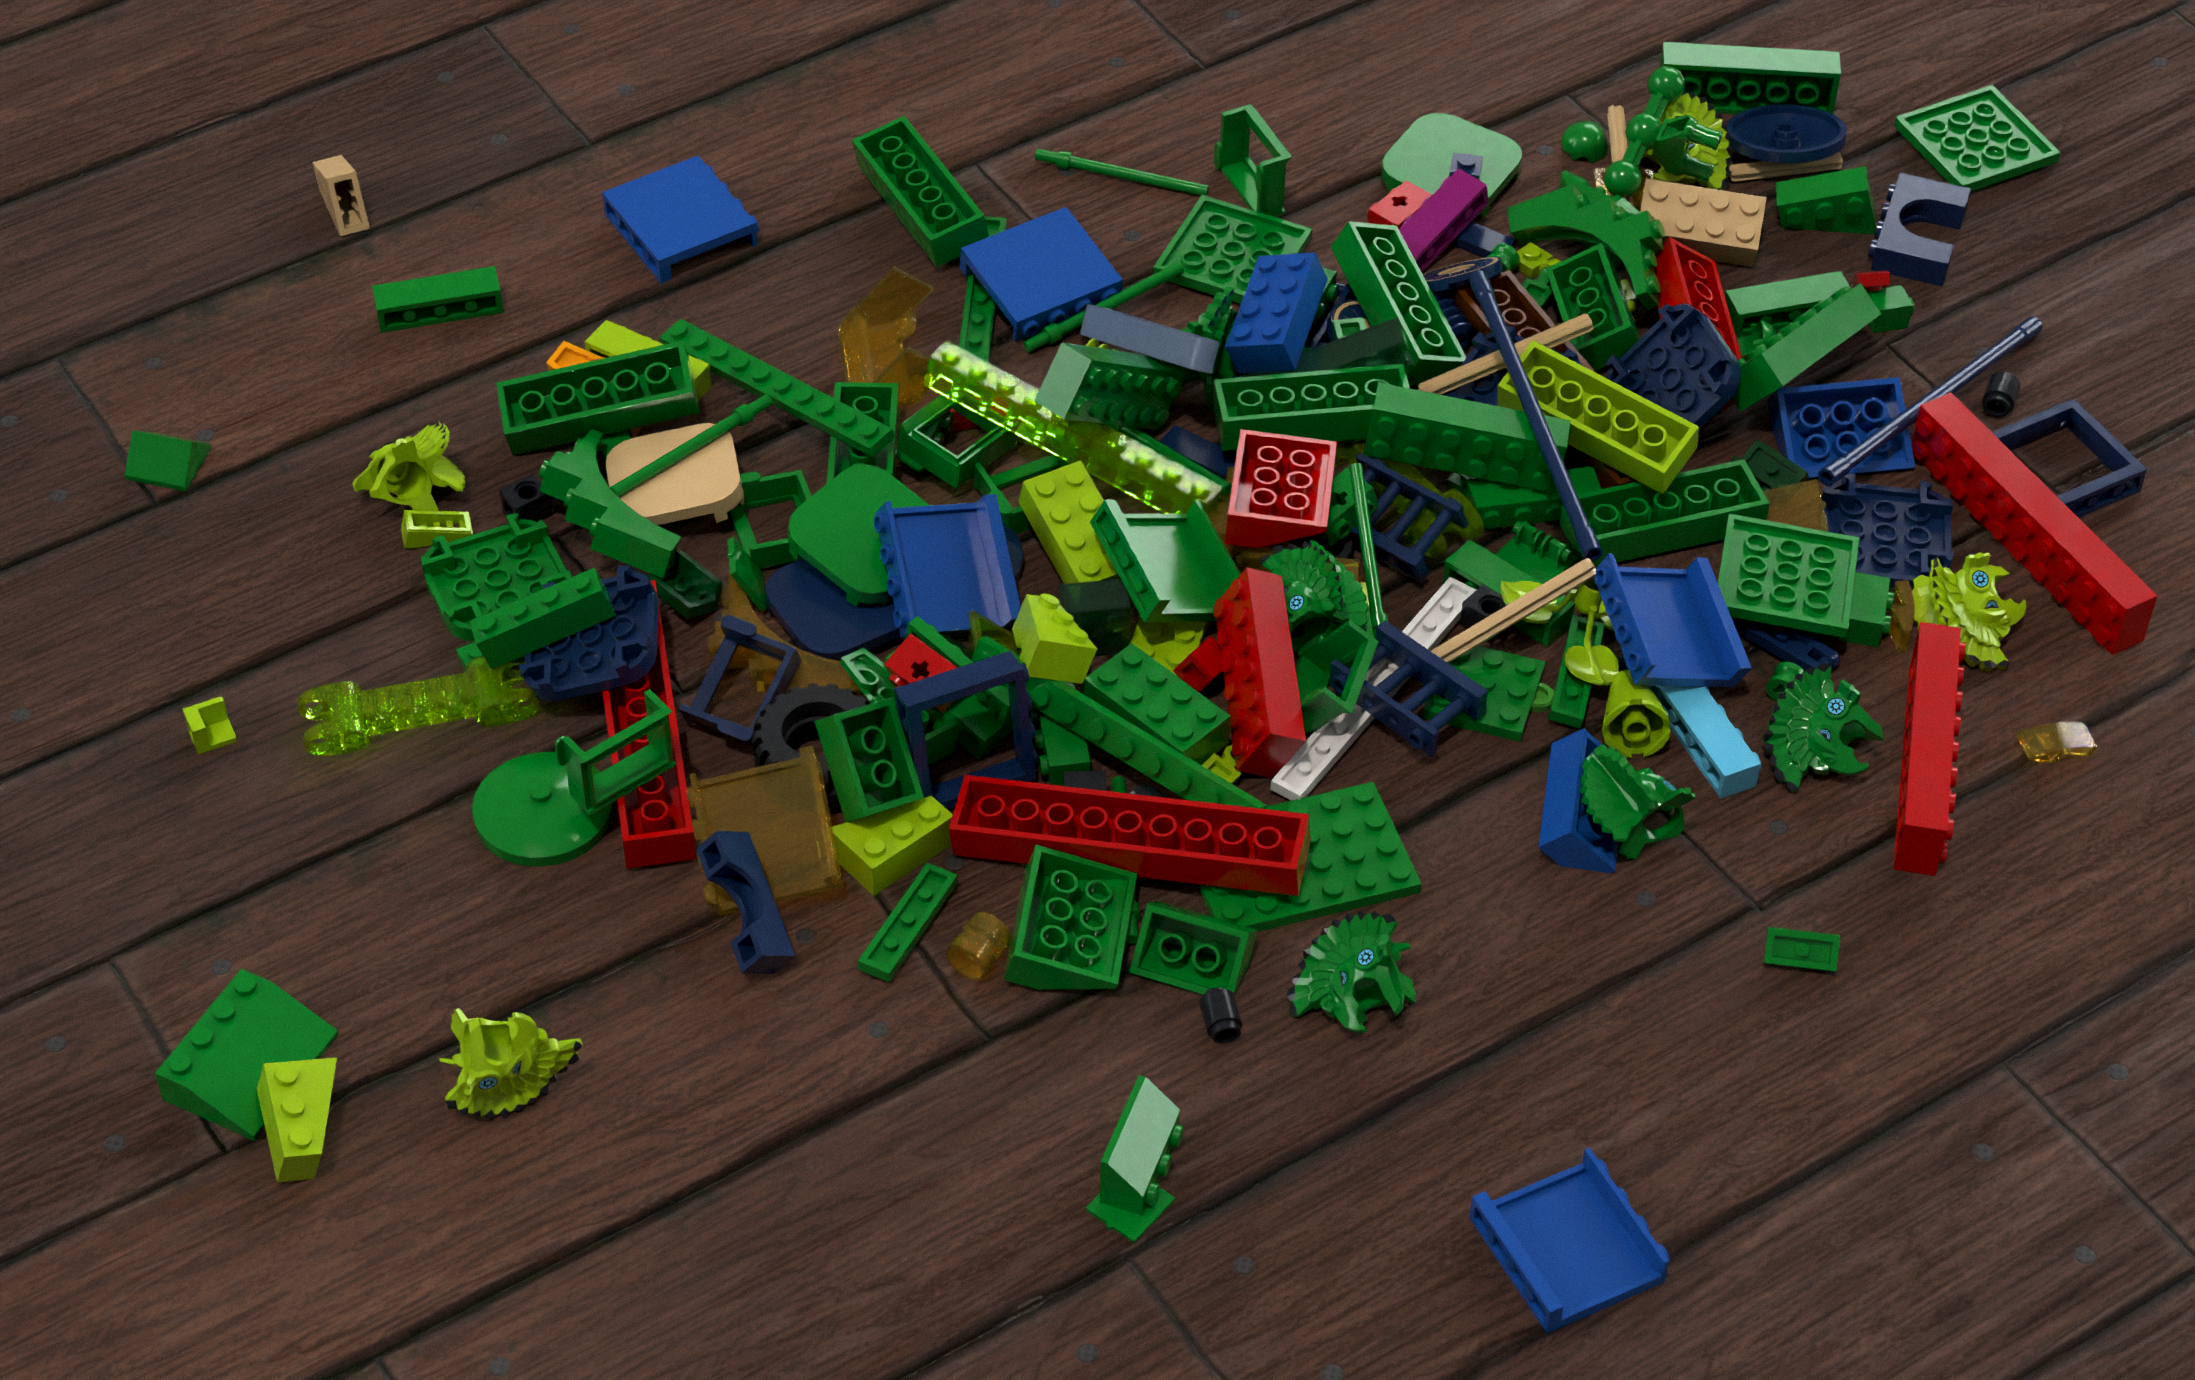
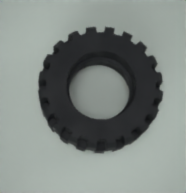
[752,683,871,814]

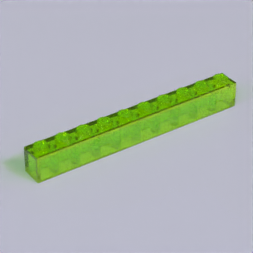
[923,341,1223,519]

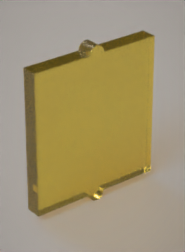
[1763,479,1829,531]

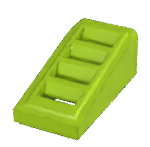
[401,510,473,549]

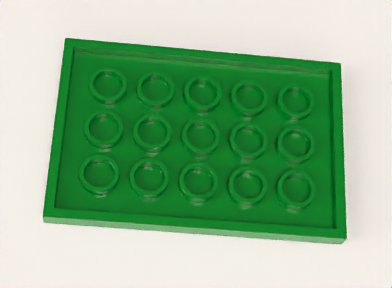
[1197,782,1422,932]

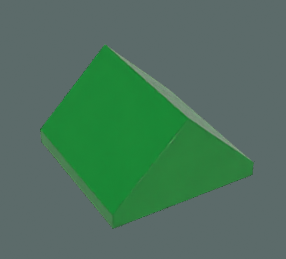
[125,430,211,491]

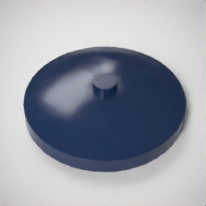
[1727,105,1847,163]

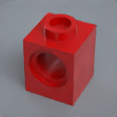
[1173,636,1222,692]

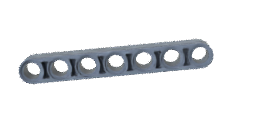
[1080,304,1220,374]

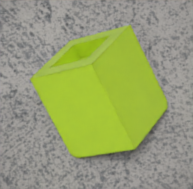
[183,697,237,755]

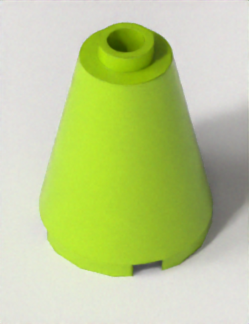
[1602,670,1670,758]

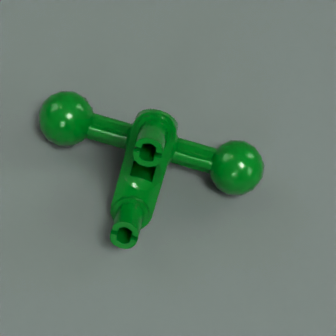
[1603,66,1723,198]

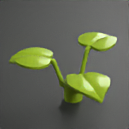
[1500,577,1619,686]

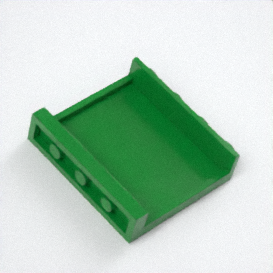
[1090,500,1240,623]

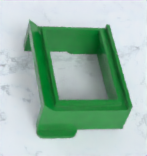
[1214,104,1292,217]
[895,380,1020,489]
[973,432,1096,535]
[728,470,812,568]
[1295,620,1378,737]
[555,689,676,815]

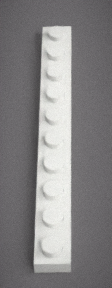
[1270,577,1476,801]

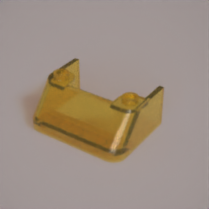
[838,266,949,405]

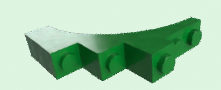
[1507,184,1665,310]
[538,429,681,578]

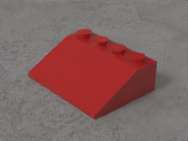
[1224,429,1337,548]

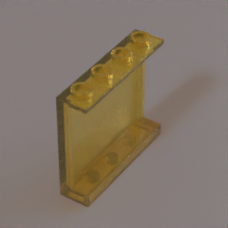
[687,746,843,916]

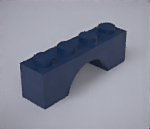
[696,831,795,974]

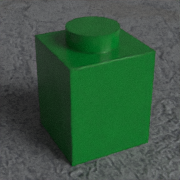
[1867,285,1914,334]

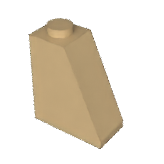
[312,155,370,236]

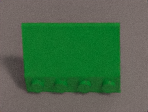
[1003,845,1137,990]
[155,968,339,1141]

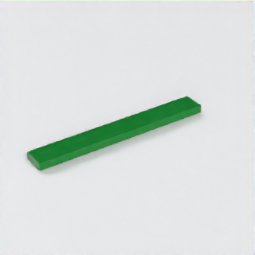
[954,217,1007,391]

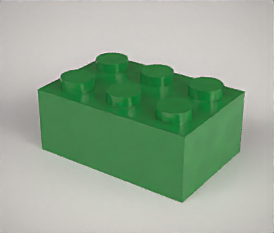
[814,697,924,822]

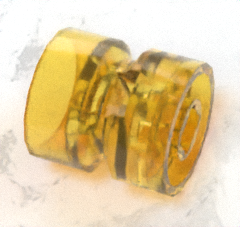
[945,912,1012,980]

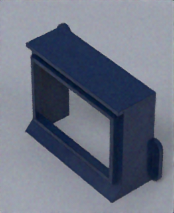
[679,615,802,746]

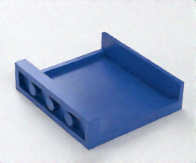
[602,156,759,284]
[960,207,1123,342]
[874,494,1021,639]
[1594,553,1752,687]
[1469,1147,1670,1334]

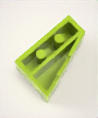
[1012,593,1097,684]
[828,796,953,896]
[257,1057,337,1182]

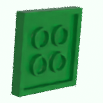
[1422,639,1546,742]

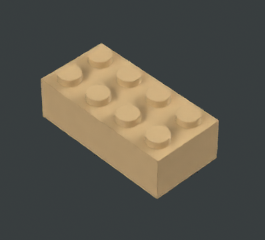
[1640,178,1767,268]

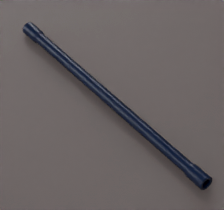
[1469,271,1603,561]
[1818,316,2043,486]

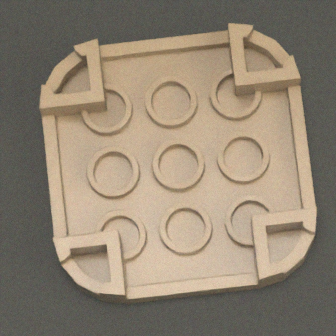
[606,423,744,525]

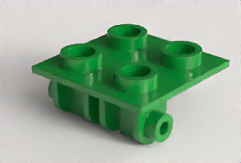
[1495,521,1578,584]

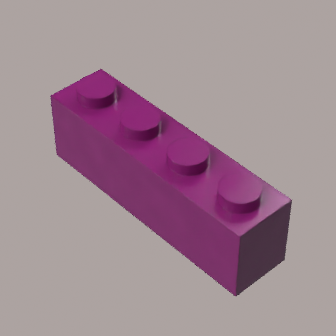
[1399,168,1489,272]

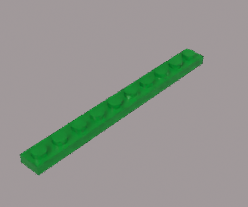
[659,319,895,457]
[971,636,1267,809]

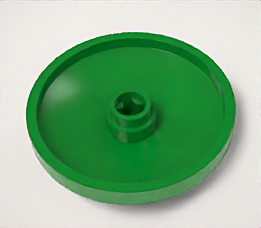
[472,752,613,867]

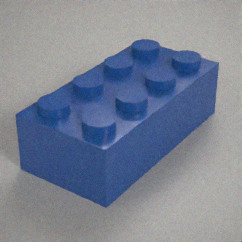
[1225,252,1328,373]

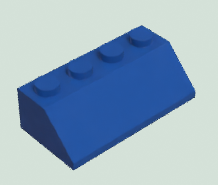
[1538,728,1619,873]

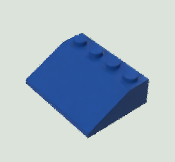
[1767,377,1916,480]

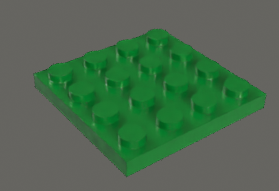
[1894,85,2061,192]
[1153,195,1313,304]
[1717,514,1860,638]

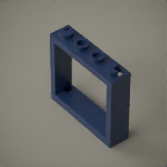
[1992,399,2147,518]
[894,651,1038,809]

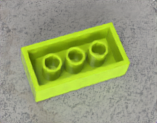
[1018,460,1125,607]

